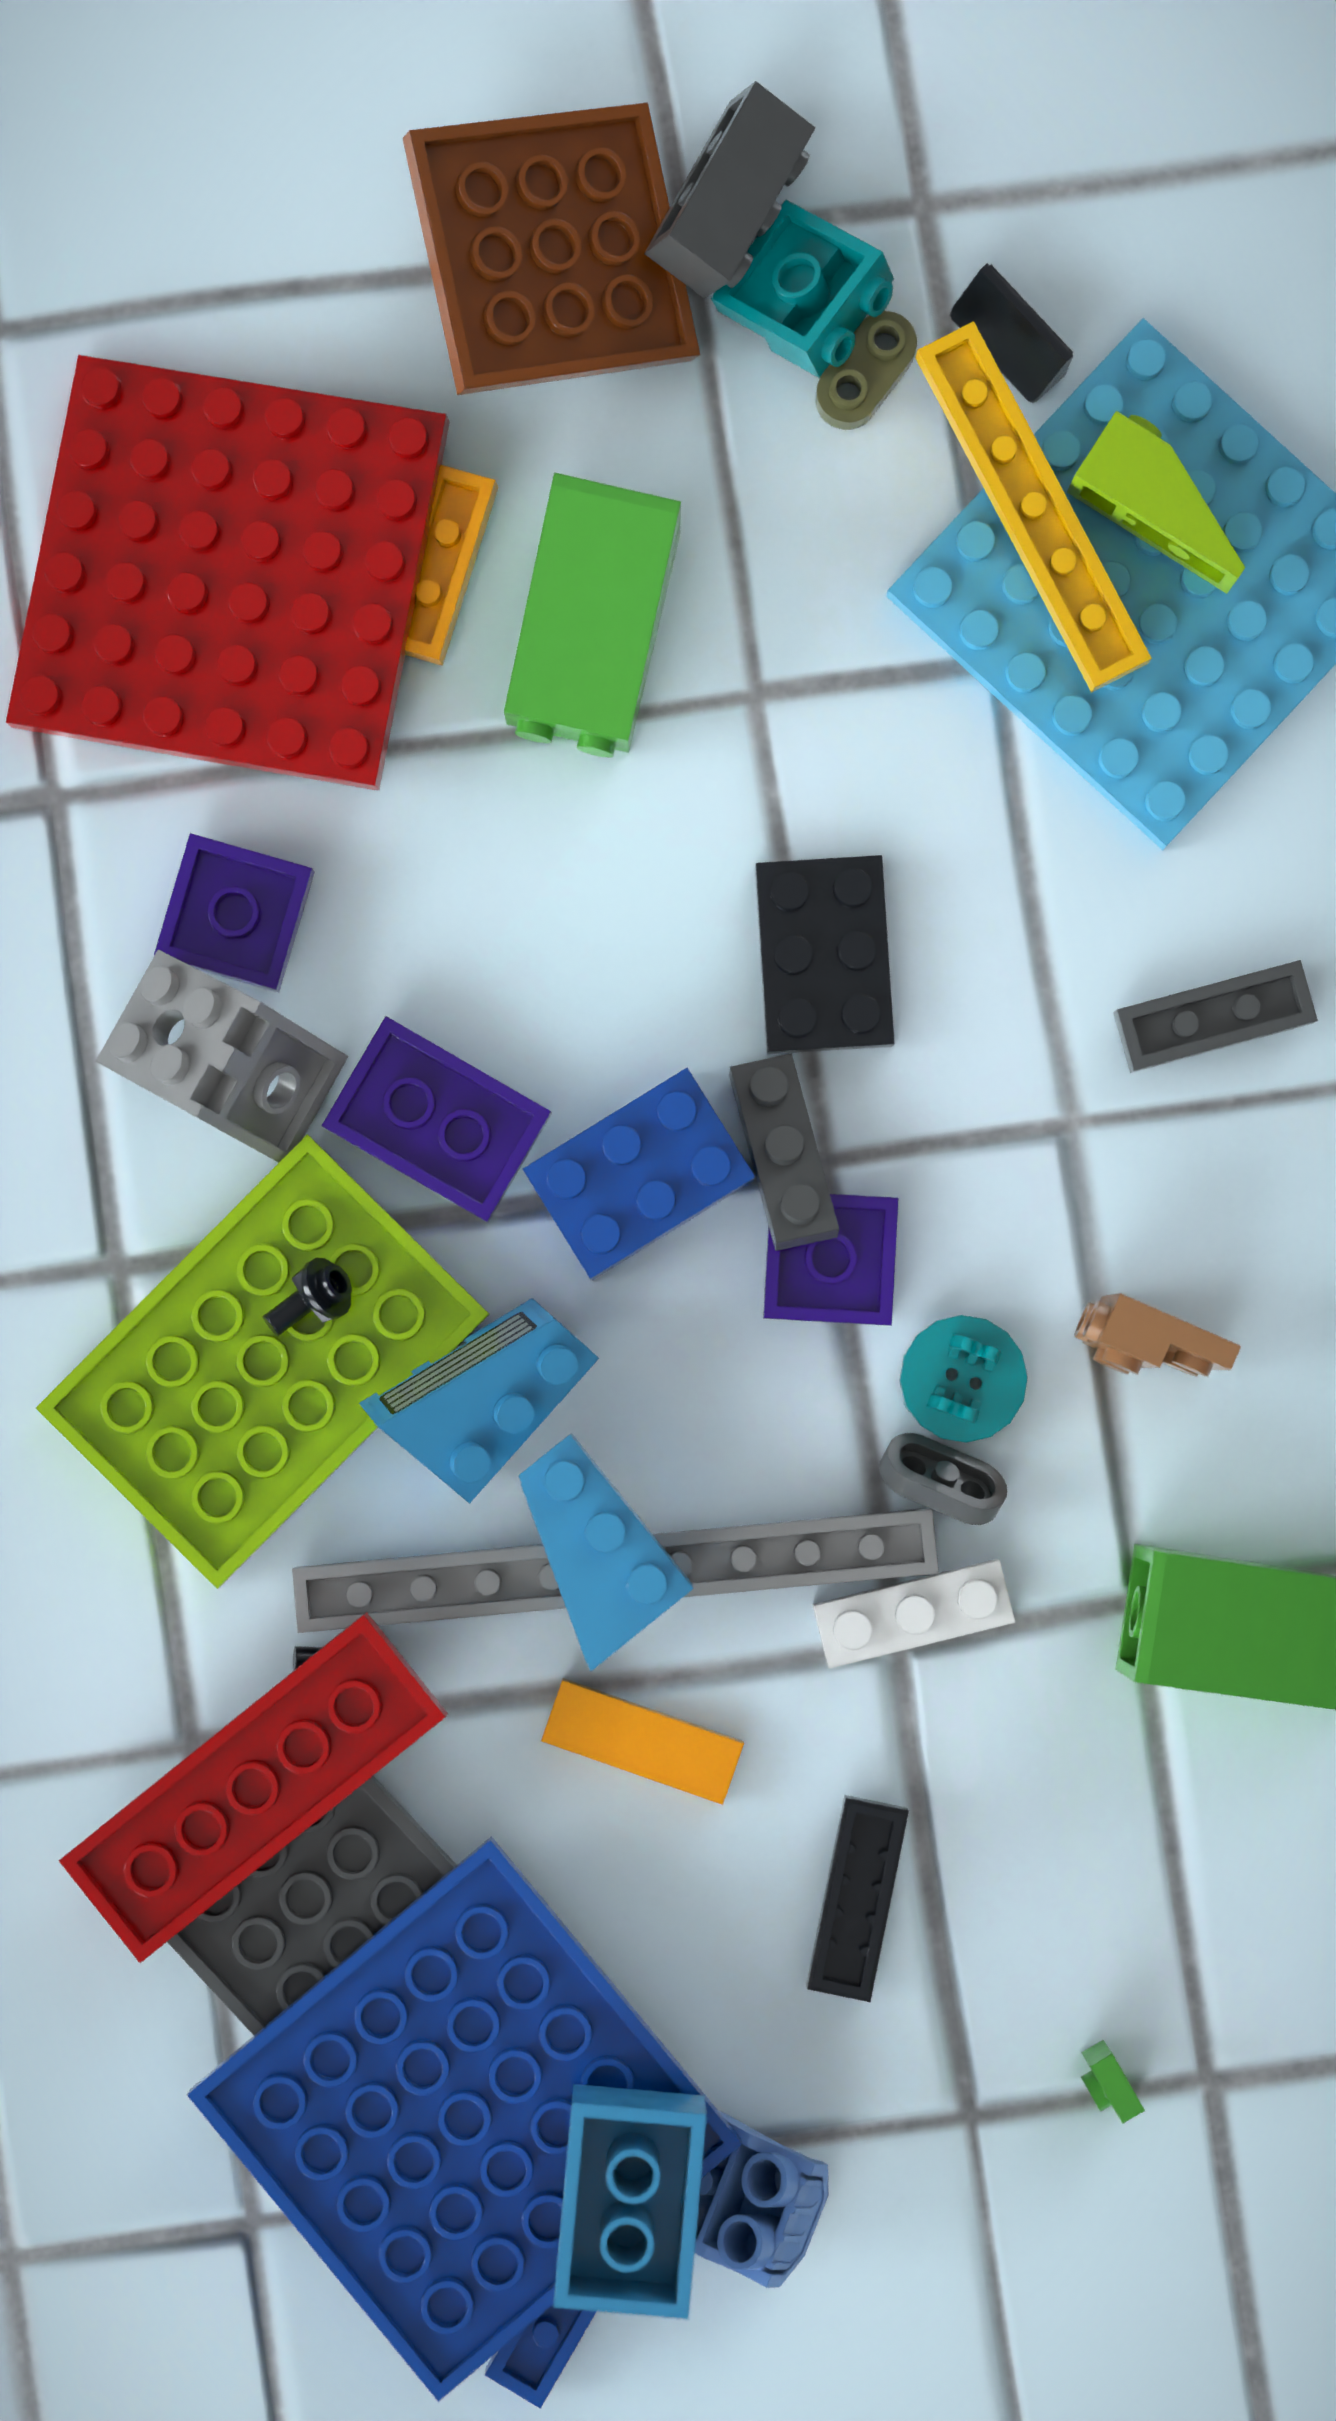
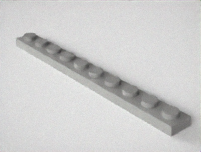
[292,1508,939,1633]

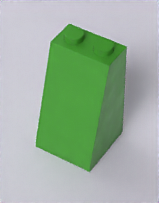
[504,472,681,758]
[1115,1544,1336,1710]

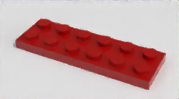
[59,1612,448,1963]

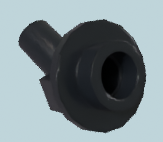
[262,1257,352,1336]

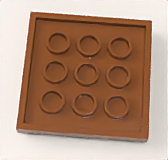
[402,102,700,395]

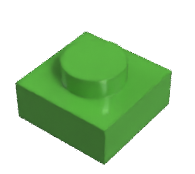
[1081,2040,1145,2124]

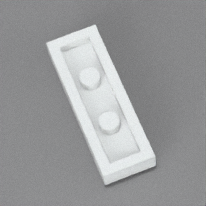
[812,1559,1015,1669]

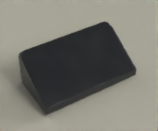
[950,263,1074,403]

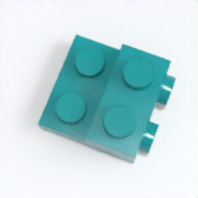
[711,200,894,378]

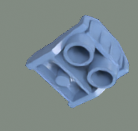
[694,2110,829,2288]

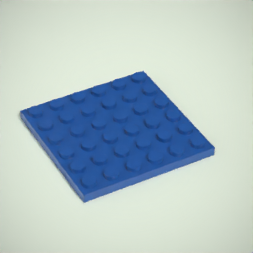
[187,1836,742,2402]

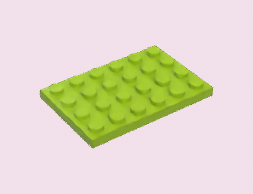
[36,1134,490,1589]

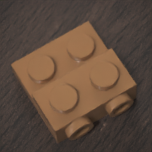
[1074,1293,1241,1377]

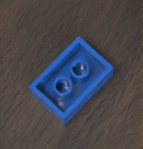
[523,1067,755,1281]

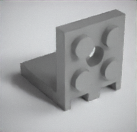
[96,949,349,1163]

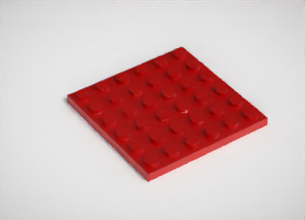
[6,355,450,791]

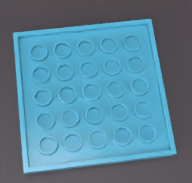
[886,318,1336,850]

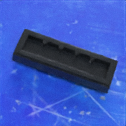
[806,1795,909,2002]

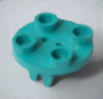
[899,1315,1028,1443]

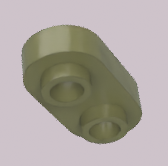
[815,311,917,430]

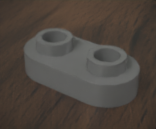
[879,1433,1007,1525]

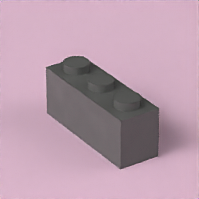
[644,81,816,299]

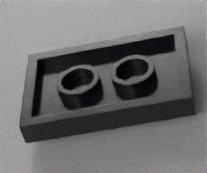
[755,855,894,1054]

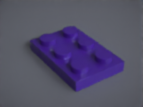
[321,1016,552,1223]

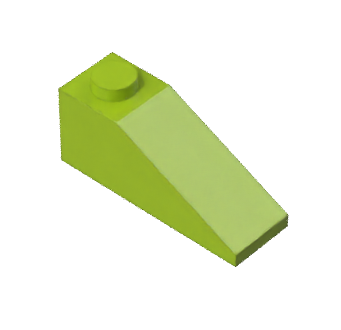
[1067,411,1245,594]

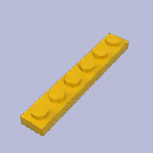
[915,321,1152,693]

